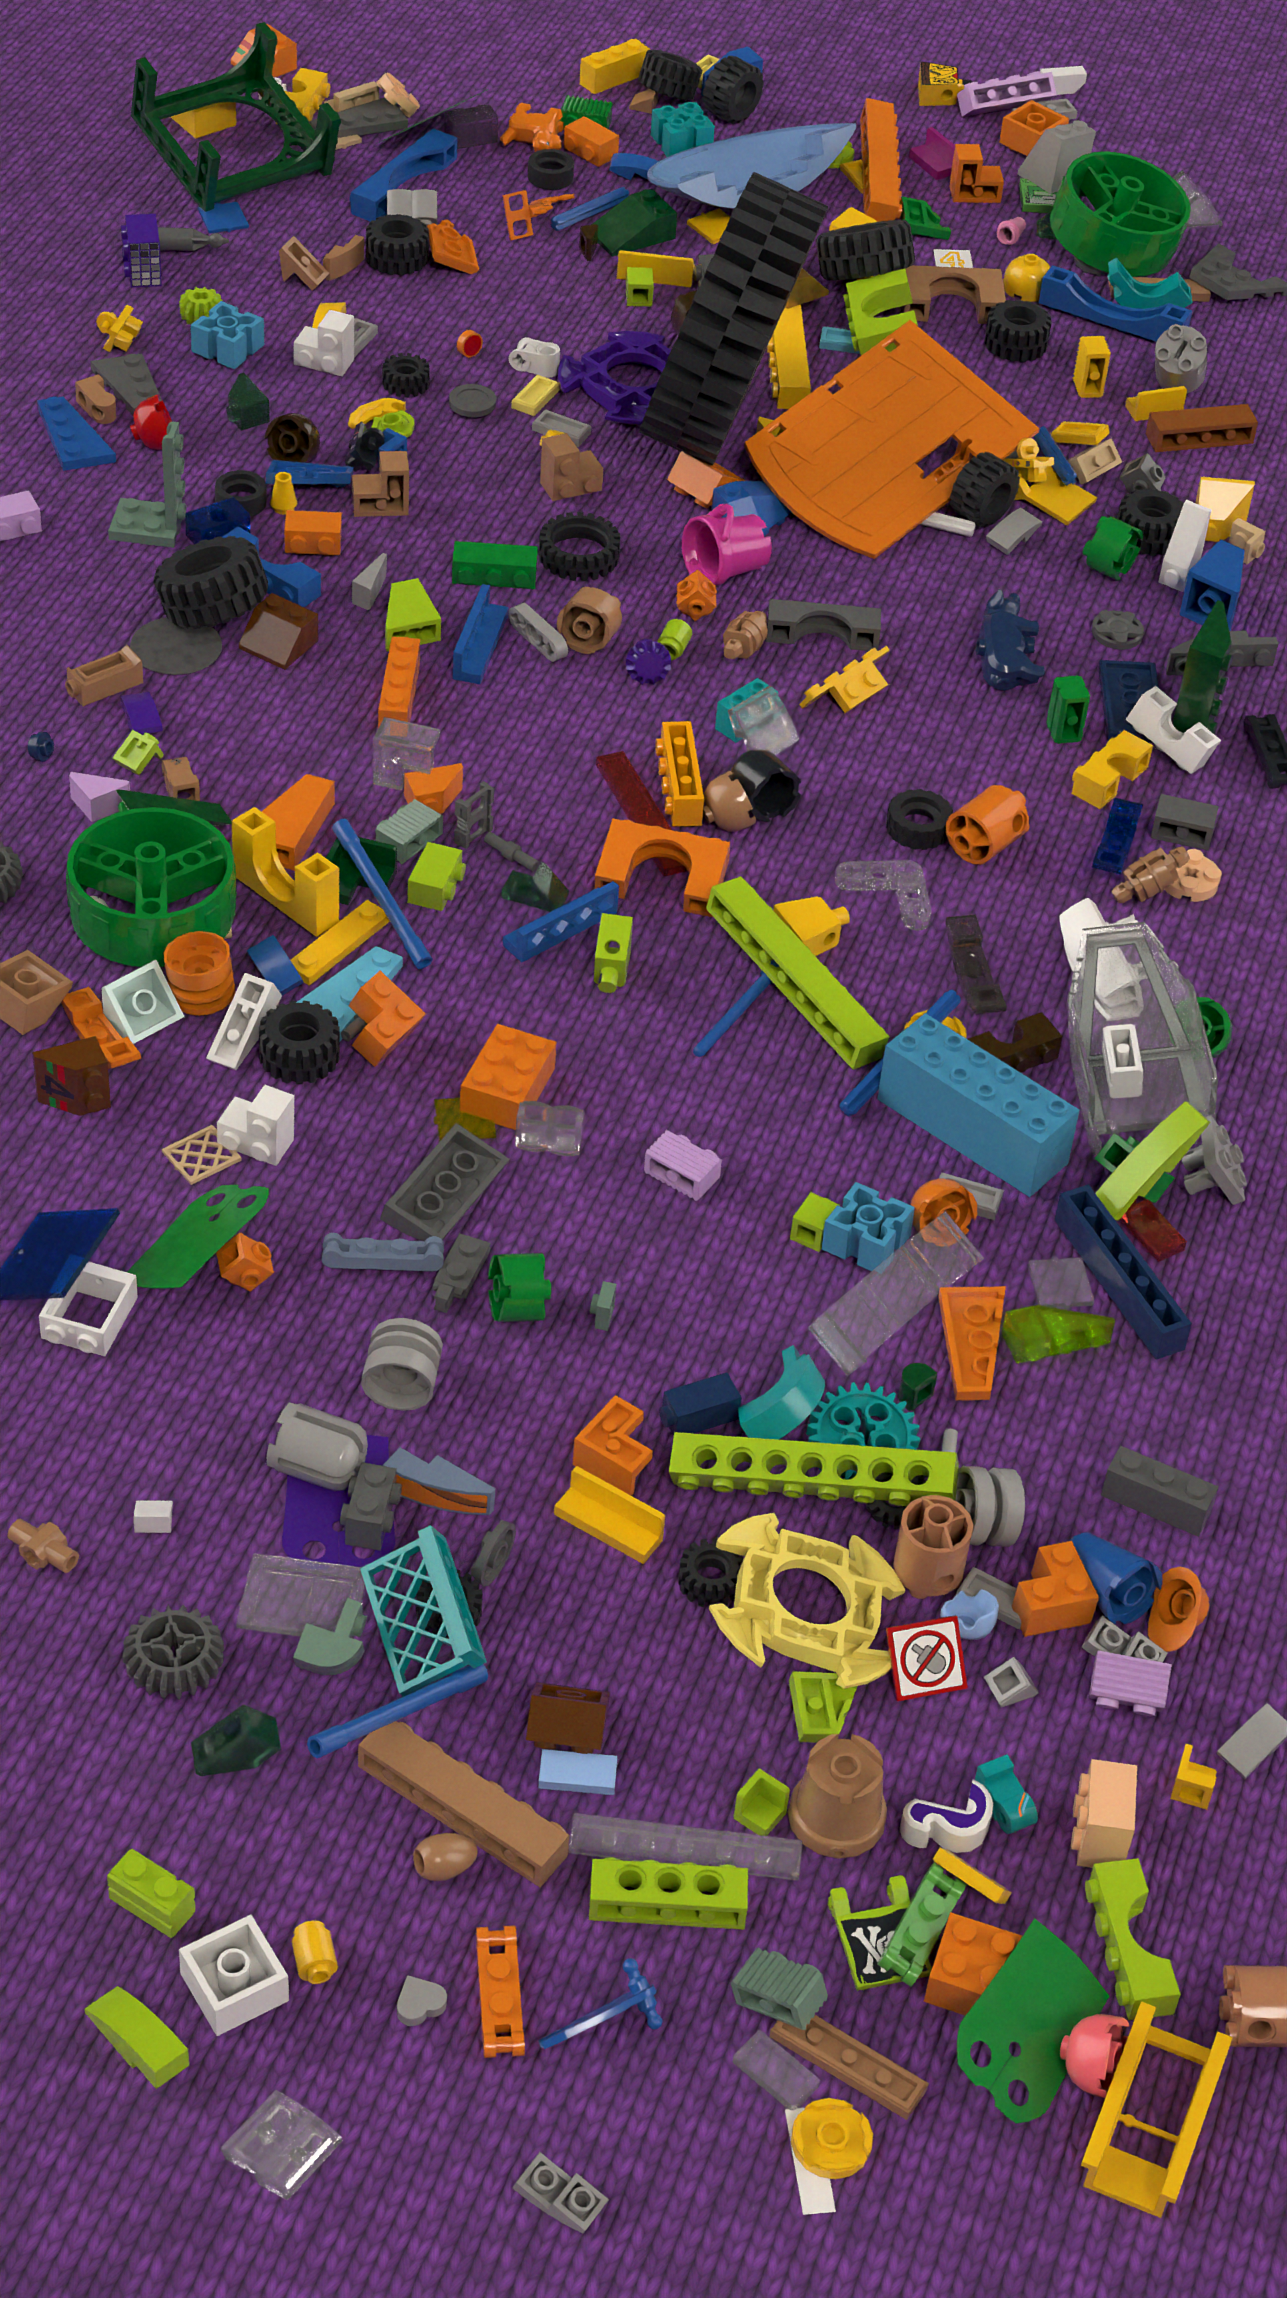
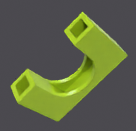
[843,268,918,355]

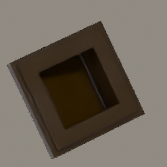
[579,224,598,261]

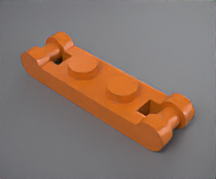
[476,1925,525,2058]

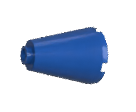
[1070,1532,1163,1624]

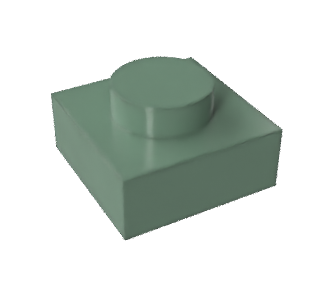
[590,1281,616,1331]

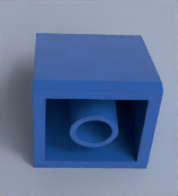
[1179,540,1245,631]

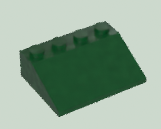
[1173,600,1233,735]

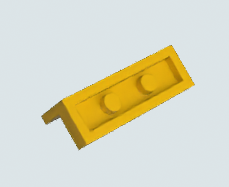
[617,250,694,287]
[554,1466,665,1564]

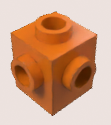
[676,569,717,621]
[216,1232,274,1292]

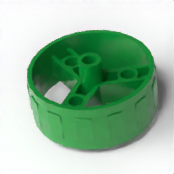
[1050,151,1191,277]
[66,807,237,967]

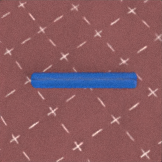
[550,187,629,231]
[1033,426,1077,485]

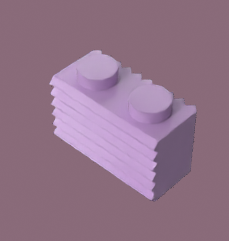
[644,1130,722,1201]
[1089,1651,1172,1716]

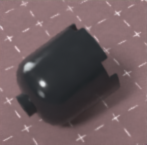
[730,748,801,822]

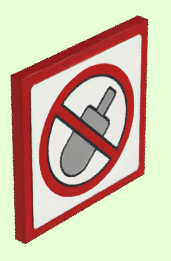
[886,1615,968,1701]

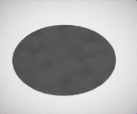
[130,617,222,675]

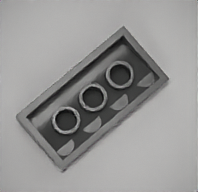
[380,1123,510,1241]

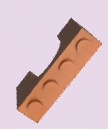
[595,818,730,917]

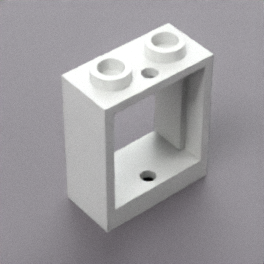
[39,1257,138,1356]

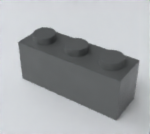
[1101,1445,1219,1537]

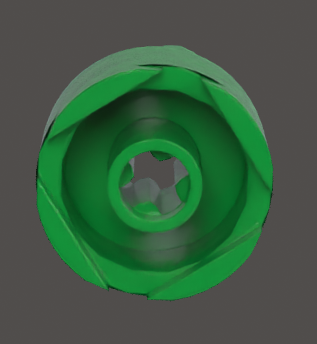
[1083,516,1143,580]
[488,1253,551,1322]

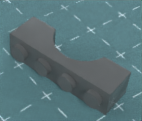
[766,599,881,651]

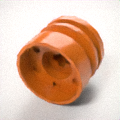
[164,931,235,1016]

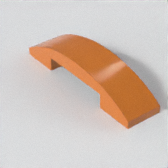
[61,987,141,1069]

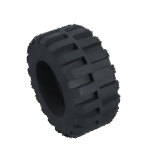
[816,220,915,281]
[154,536,268,629]

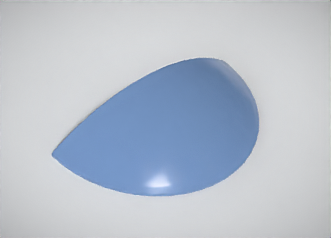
[647,123,856,208]

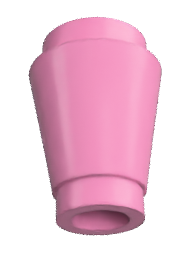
[997,217,1026,245]

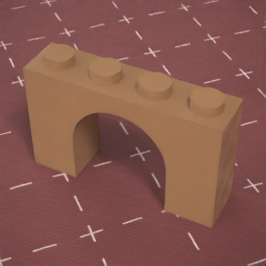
[901,265,1006,324]

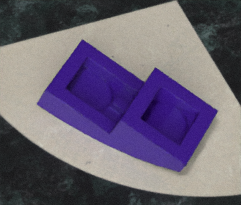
[120,692,163,734]

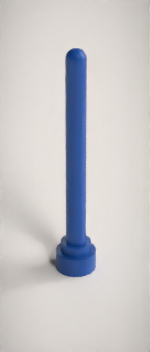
[693,960,779,1057]

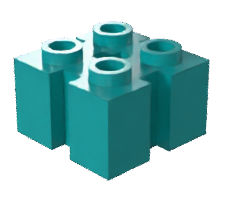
[650,102,715,157]

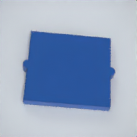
[198,202,249,234]

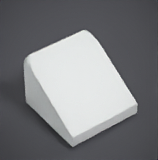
[134,1501,173,1533]

